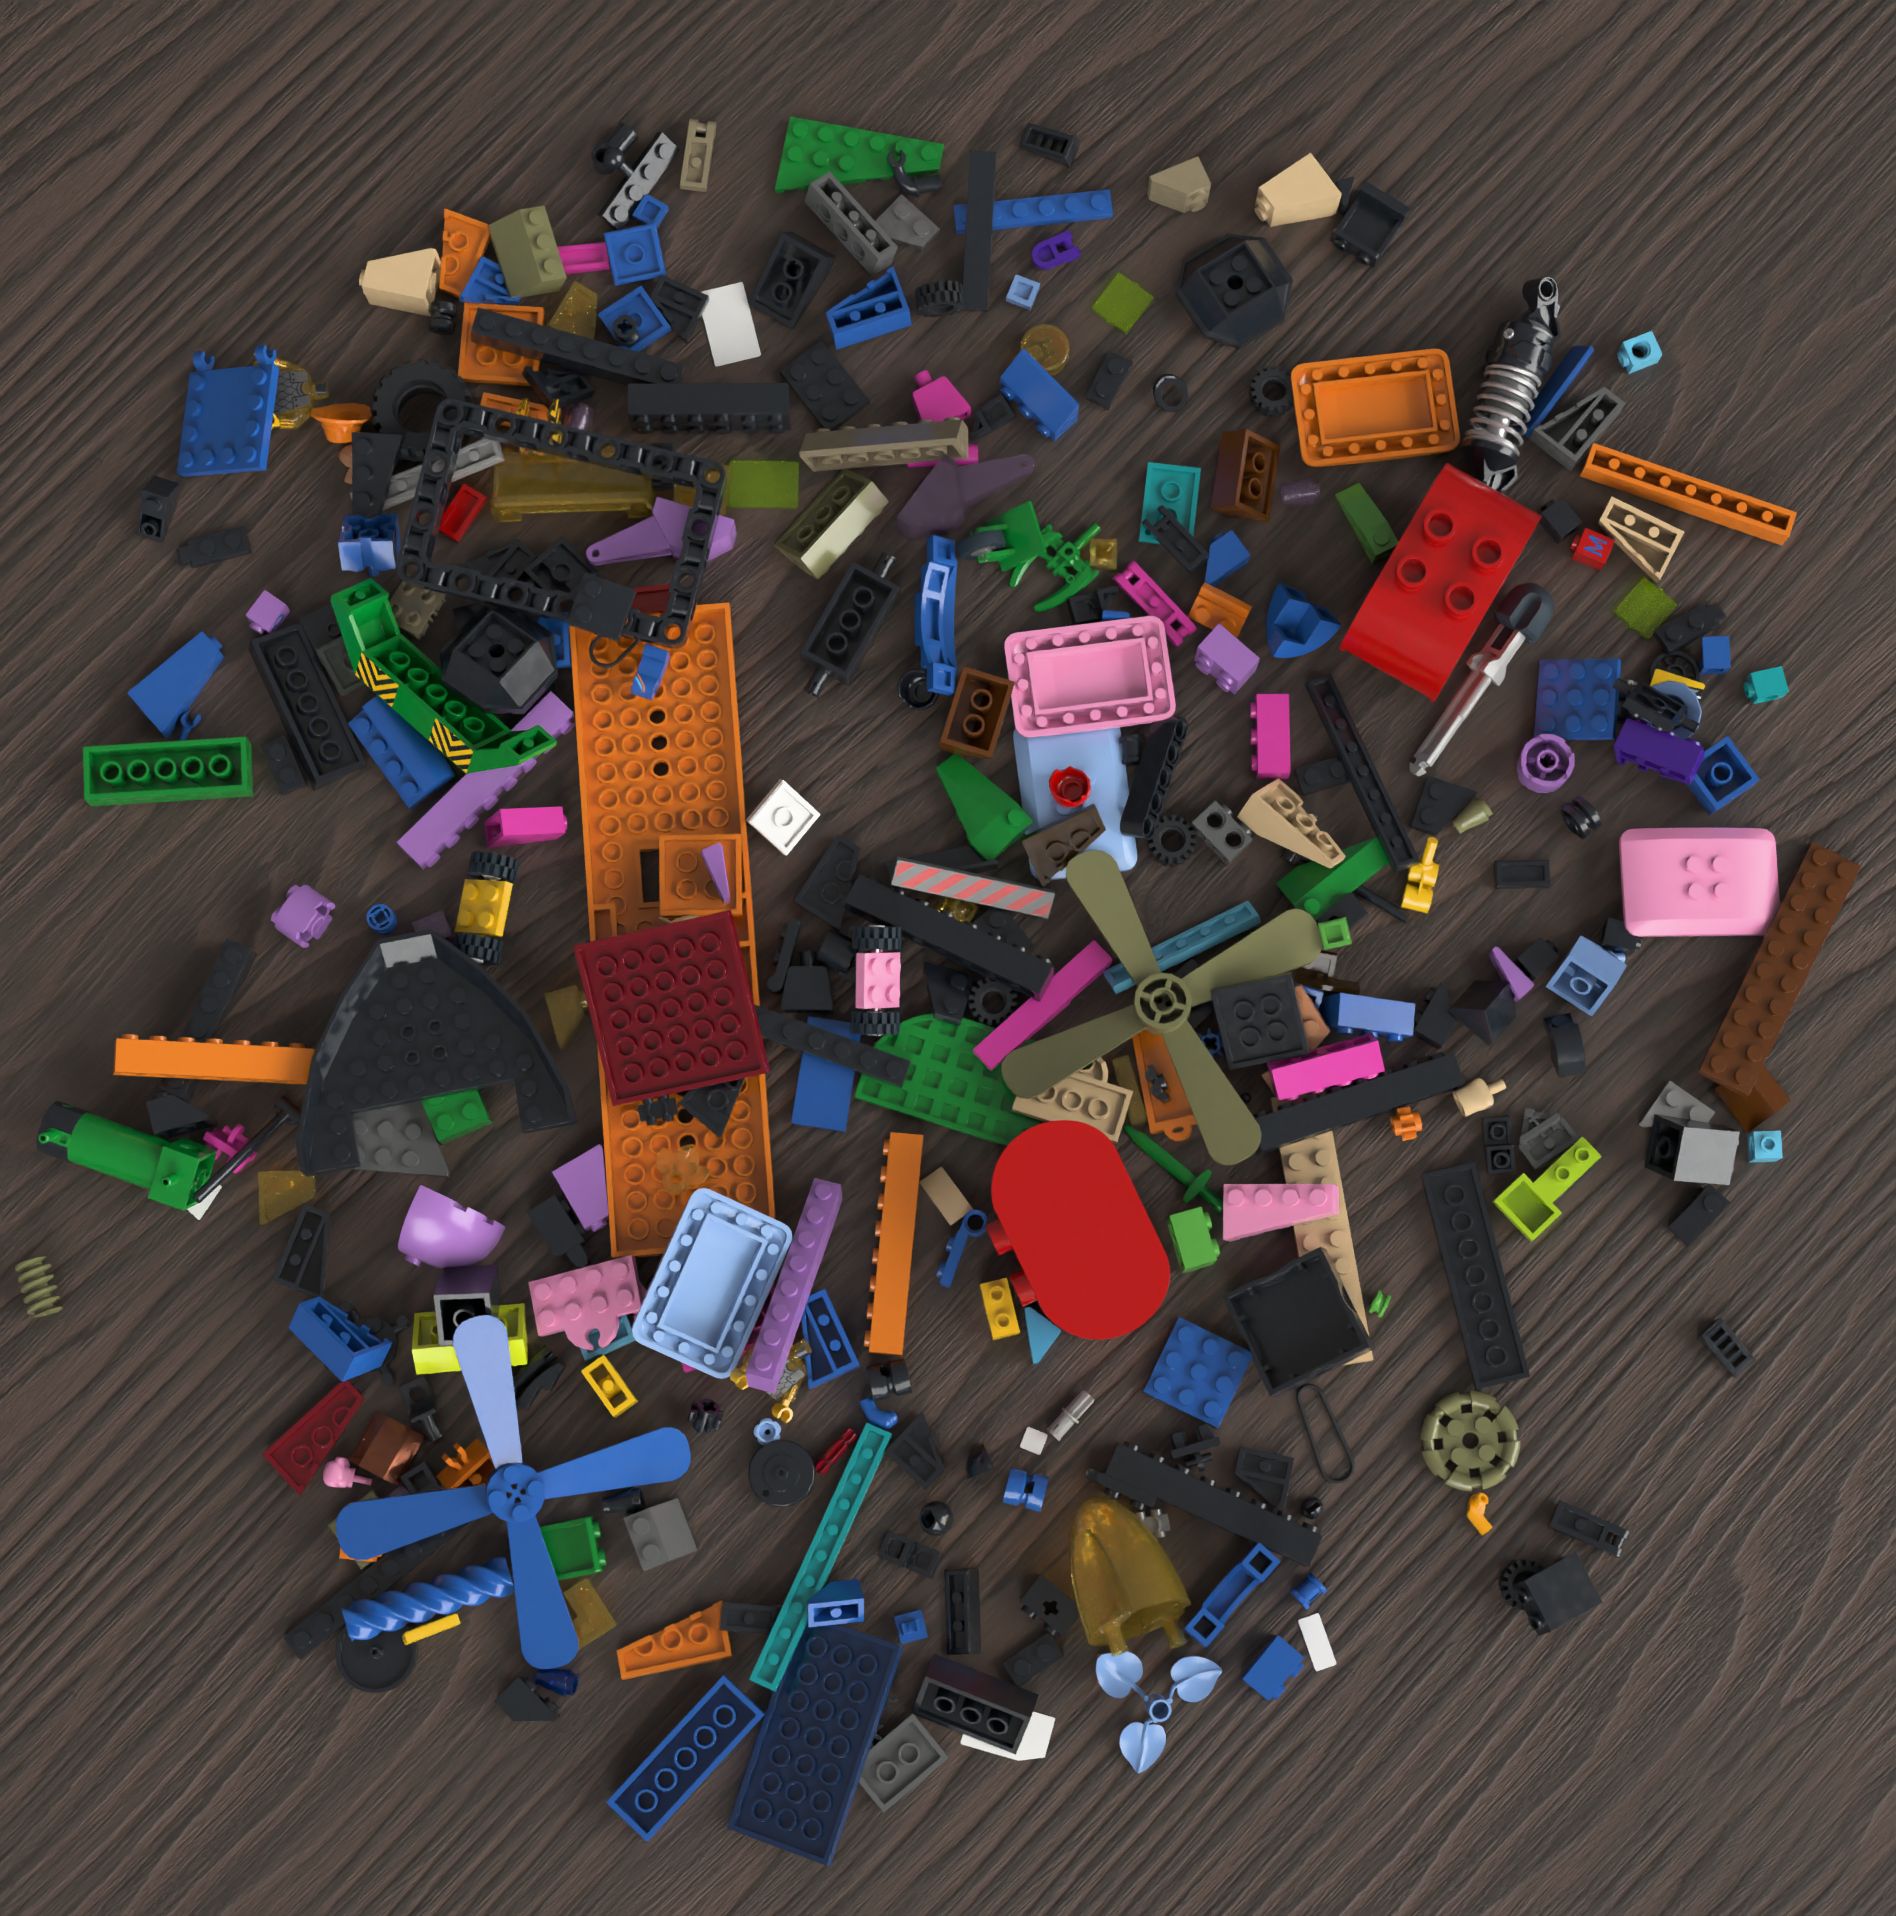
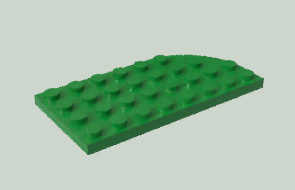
[854,1013,1092,1147]

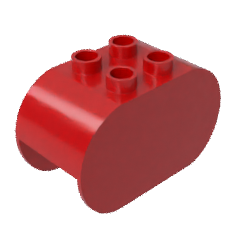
[1339,463,1542,703]
[985,1120,1170,1340]

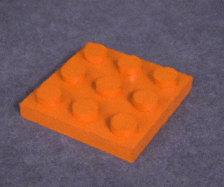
[458,302,544,386]
[659,834,742,918]

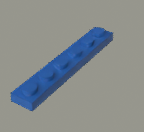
[953,189,1113,234]

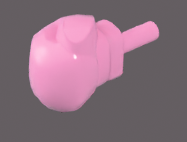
[323,1457,372,1488]

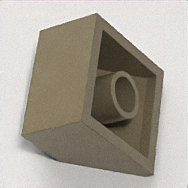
[1147,156,1211,213]

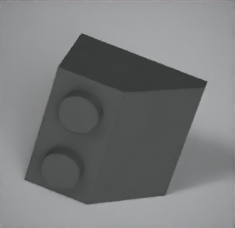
[624,1498,698,1571]

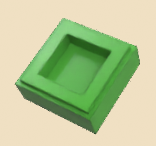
[1318,917,1352,950]

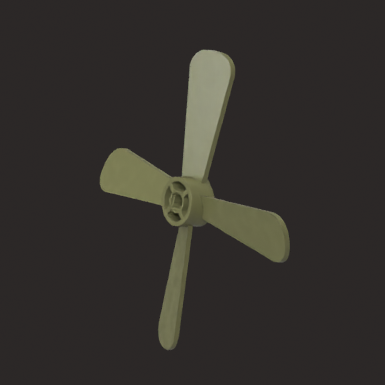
[1001,850,1322,1166]

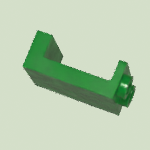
[539,1516,607,1581]

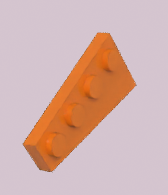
[617,1600,733,1680]

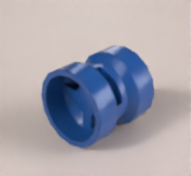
[367,904,397,935]

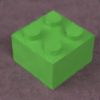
[1166,1207,1220,1273]

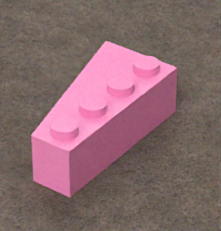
[1223,1184,1339,1242]

